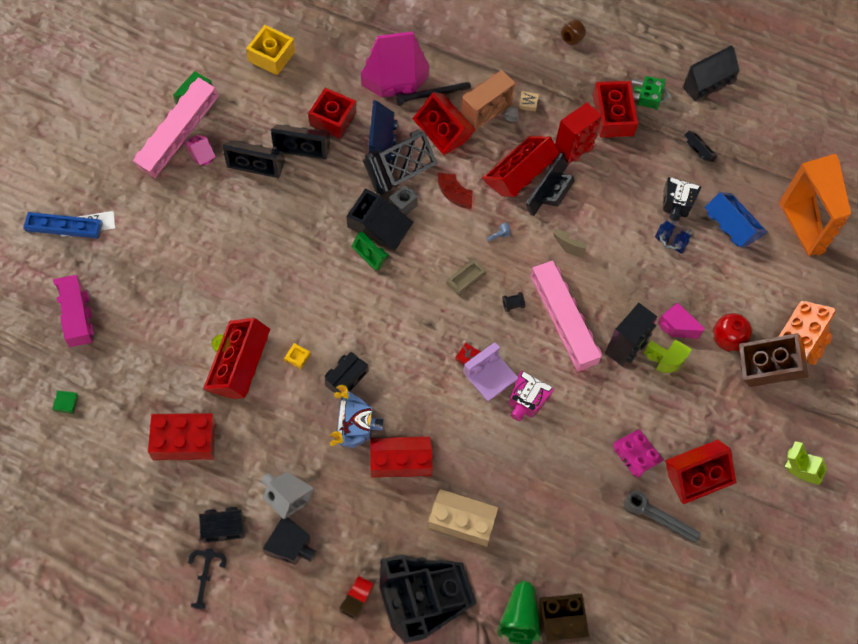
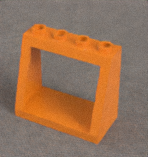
[779,154,851,256]

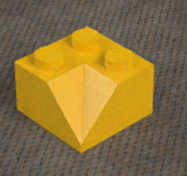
[246,25,295,76]

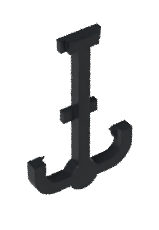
[188,548,227,609]

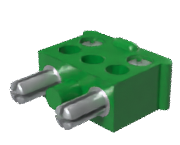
[631,76,671,110]

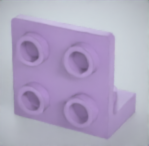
[463,342,518,401]

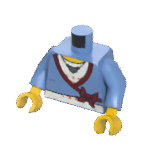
[329,385,384,448]

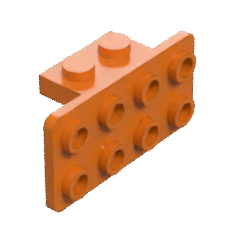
[778,301,836,365]

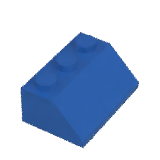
[704,192,768,247]

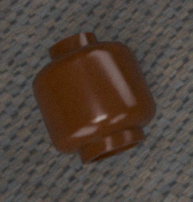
[561,20,586,45]

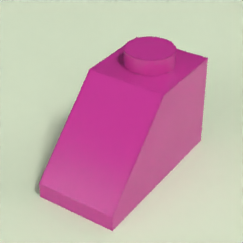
[183,134,216,166]
[658,302,705,339]

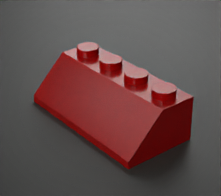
[482,136,560,198]
[203,317,270,399]

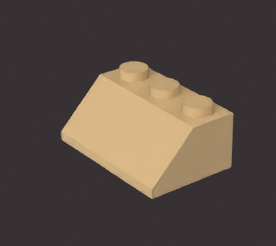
[428,489,498,547]

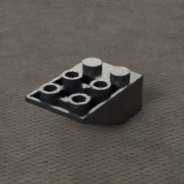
[347,188,413,251]

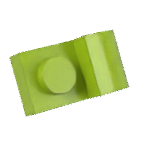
[643,339,692,373]
[785,441,828,485]

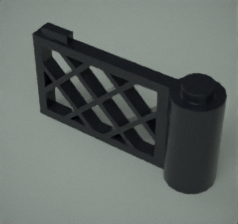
[362,129,437,194]

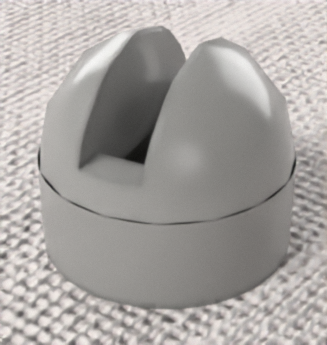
[504,106,519,122]

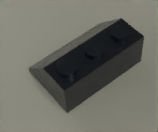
[683,45,740,101]
[271,124,330,160]
[222,140,285,179]

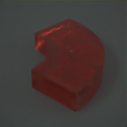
[437,173,472,209]

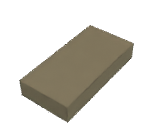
[446,259,486,296]

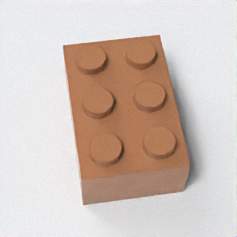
[461,70,516,131]

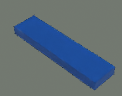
[23,212,102,239]

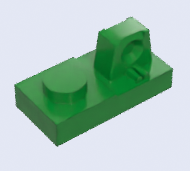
[351,232,389,271]

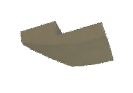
[554,229,587,258]

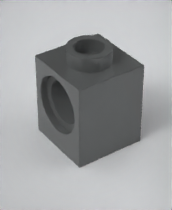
[389,185,418,215]

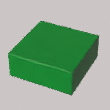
[52,390,79,414]

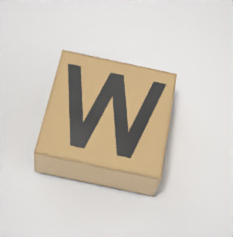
[519,91,539,112]

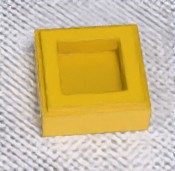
[284,343,311,370]

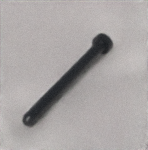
[396,82,471,105]

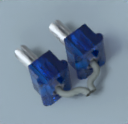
[655,220,692,254]

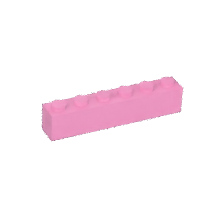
[133,77,219,178]
[530,260,602,372]

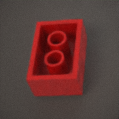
[593,81,638,138]
[555,102,602,165]
[148,413,216,460]

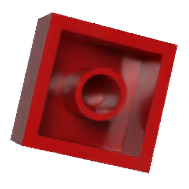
[308,88,357,139]

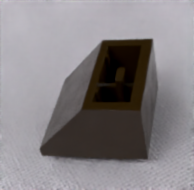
[540,593,590,644]

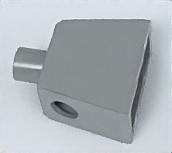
[261,473,314,519]

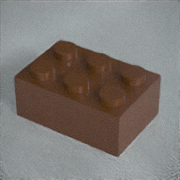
[739,333,808,387]

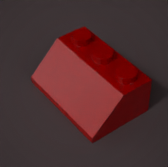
[412,92,475,155]
[370,437,433,478]
[665,439,737,505]

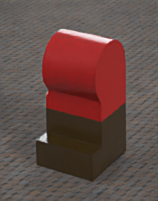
[340,576,374,621]

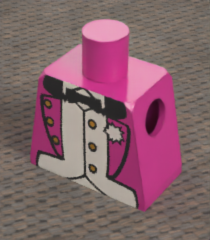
[509,371,554,421]

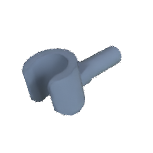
[487,223,510,242]

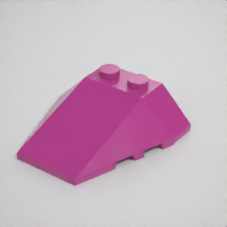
[360,31,429,97]

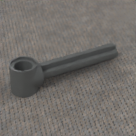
[624,491,701,543]

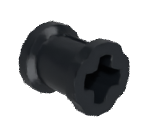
[502,292,525,312]

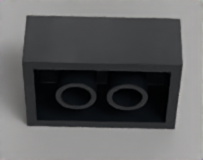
[605,303,658,367]

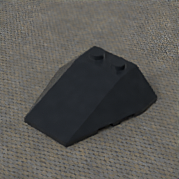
[379,555,476,644]

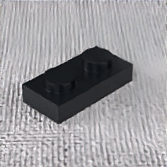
[684,130,718,161]

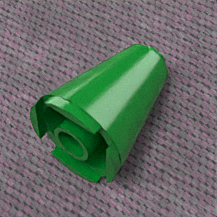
[497,581,541,644]

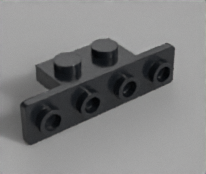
[526,153,575,216]

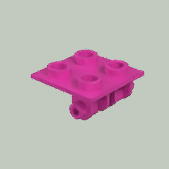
[613,429,664,478]

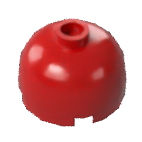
[713,313,753,352]

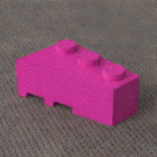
[53,275,95,347]

